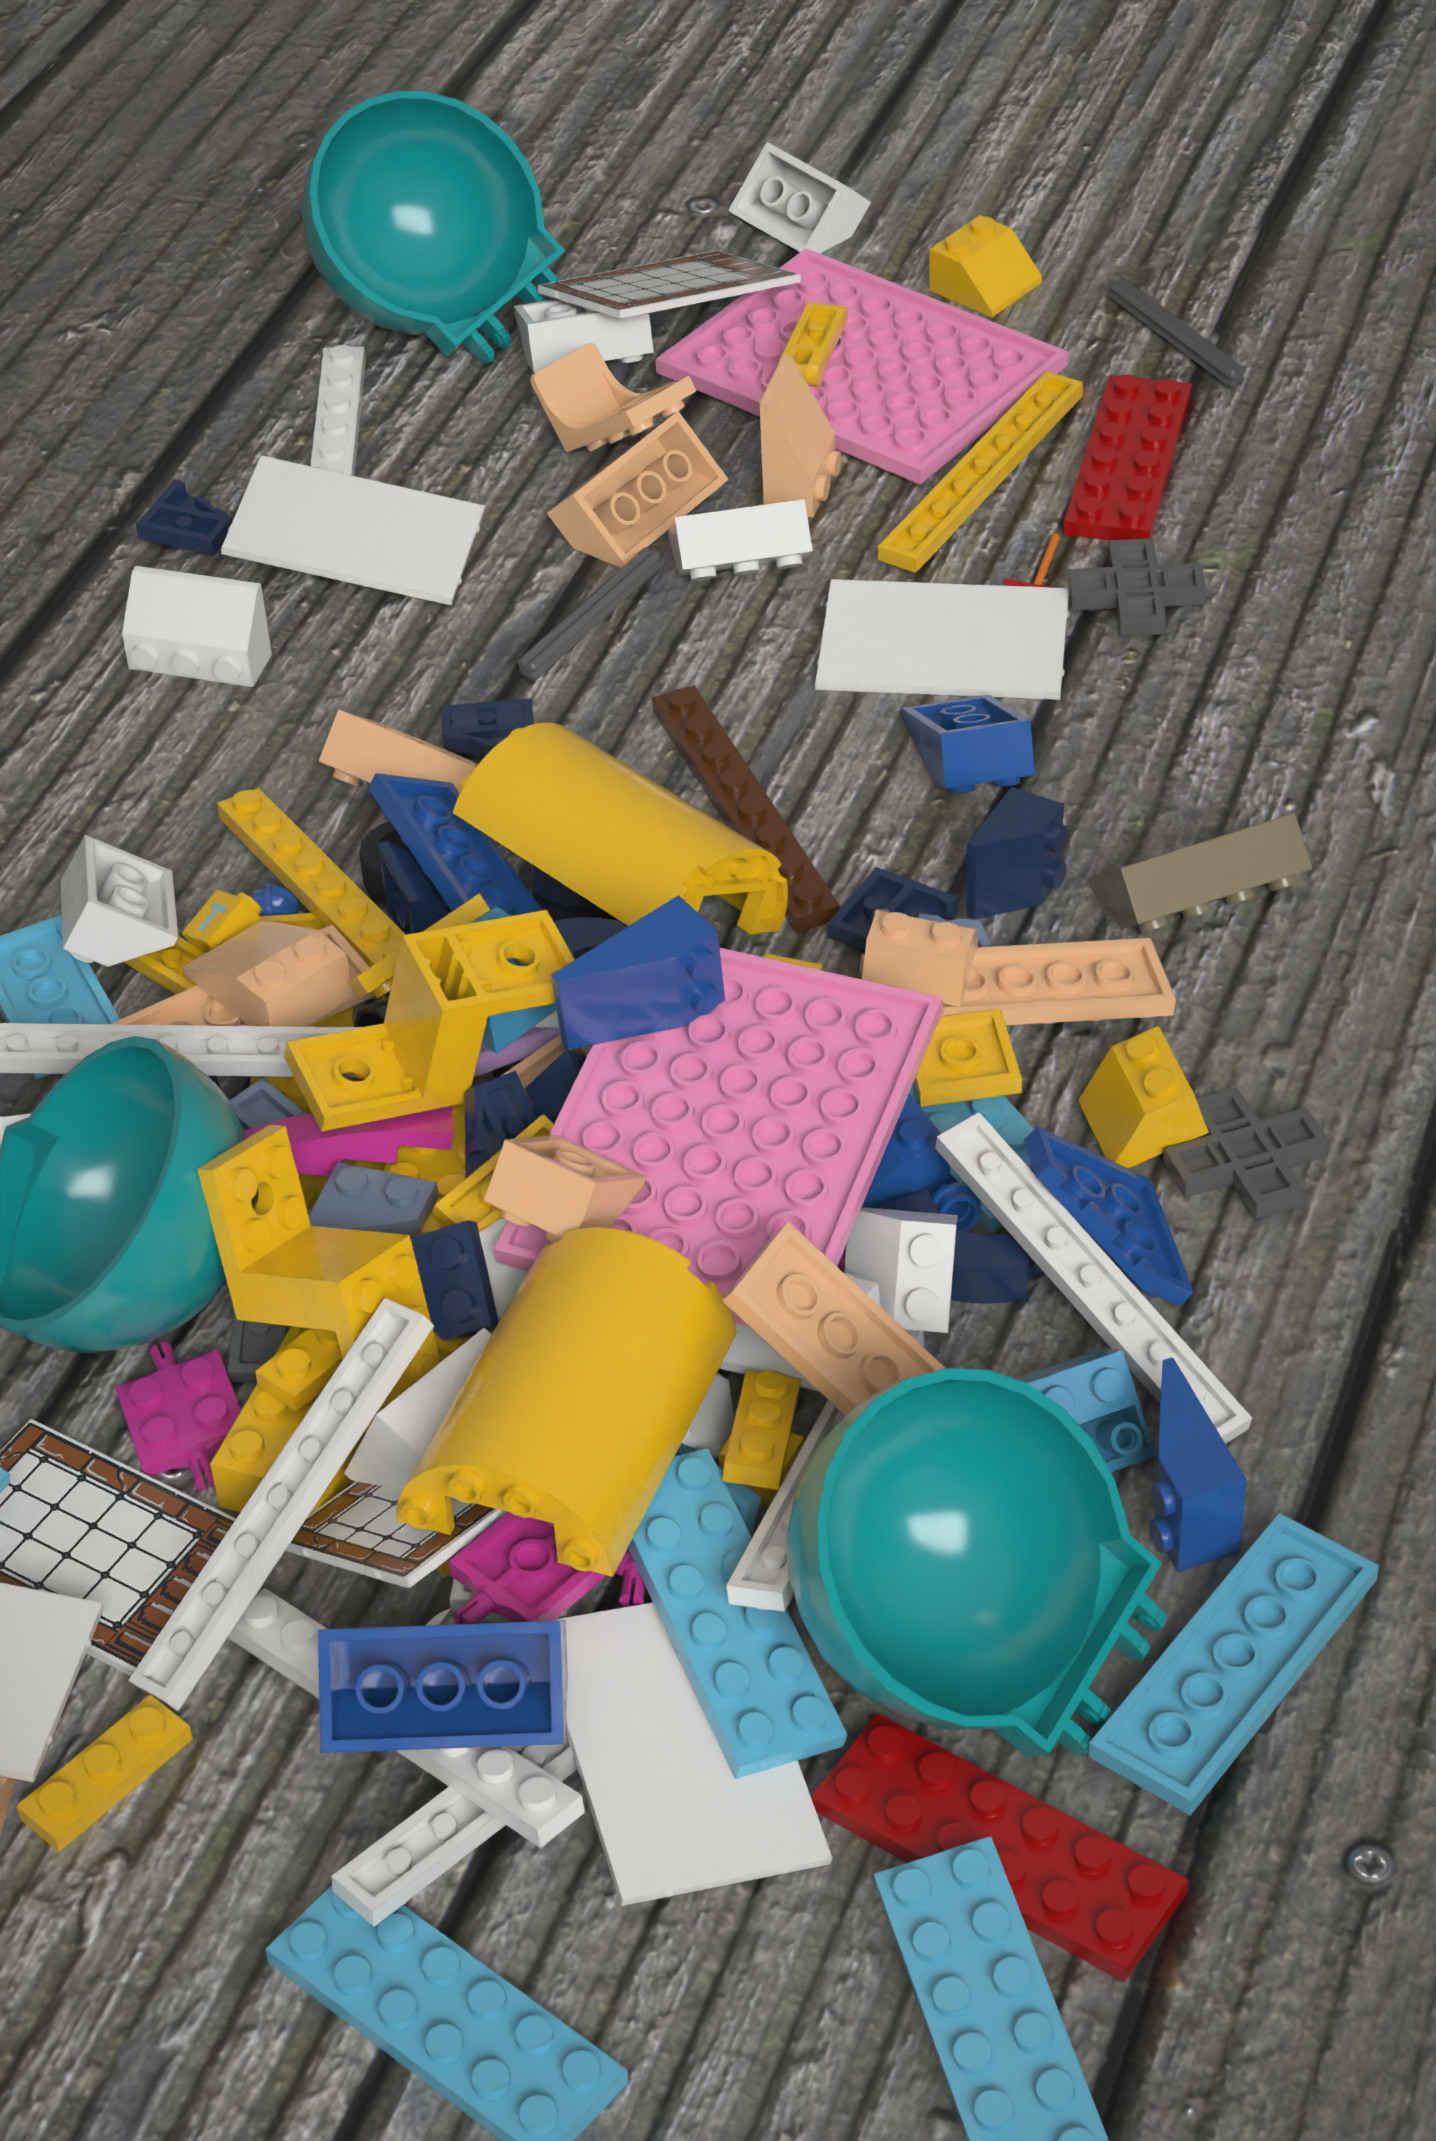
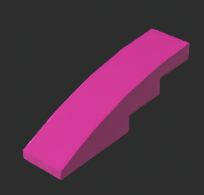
[244,1106,454,1176]

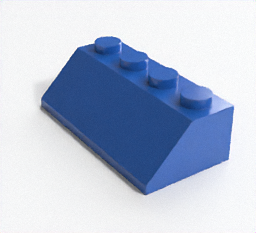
[318,1620,568,1753]

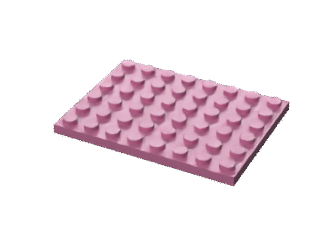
[655,248,1068,485]
[494,948,943,1326]

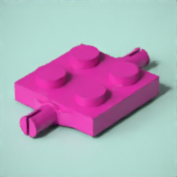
[115,1342,241,1490]
[449,1512,607,1624]

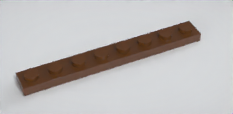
[652,685,840,933]

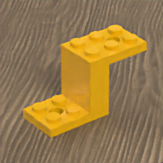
[284,910,575,1132]
[197,1125,441,1432]

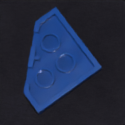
[1024,1126,1194,1306]

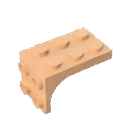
[530,343,696,453]

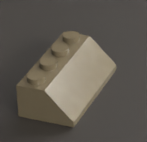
[1088,813,1312,933]

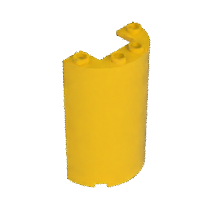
[452,722,788,934]
[396,1227,737,1577]

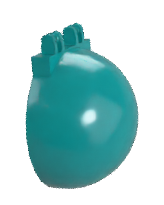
[301,91,565,364]
[0,1036,256,1353]
[787,1368,1168,1757]

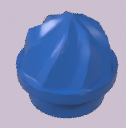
[252,883,299,916]
[931,1181,981,1231]

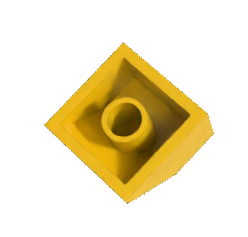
[929,215,1042,318]
[1078,1026,1209,1169]

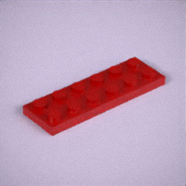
[1064,375,1192,540]
[811,1713,1189,1983]

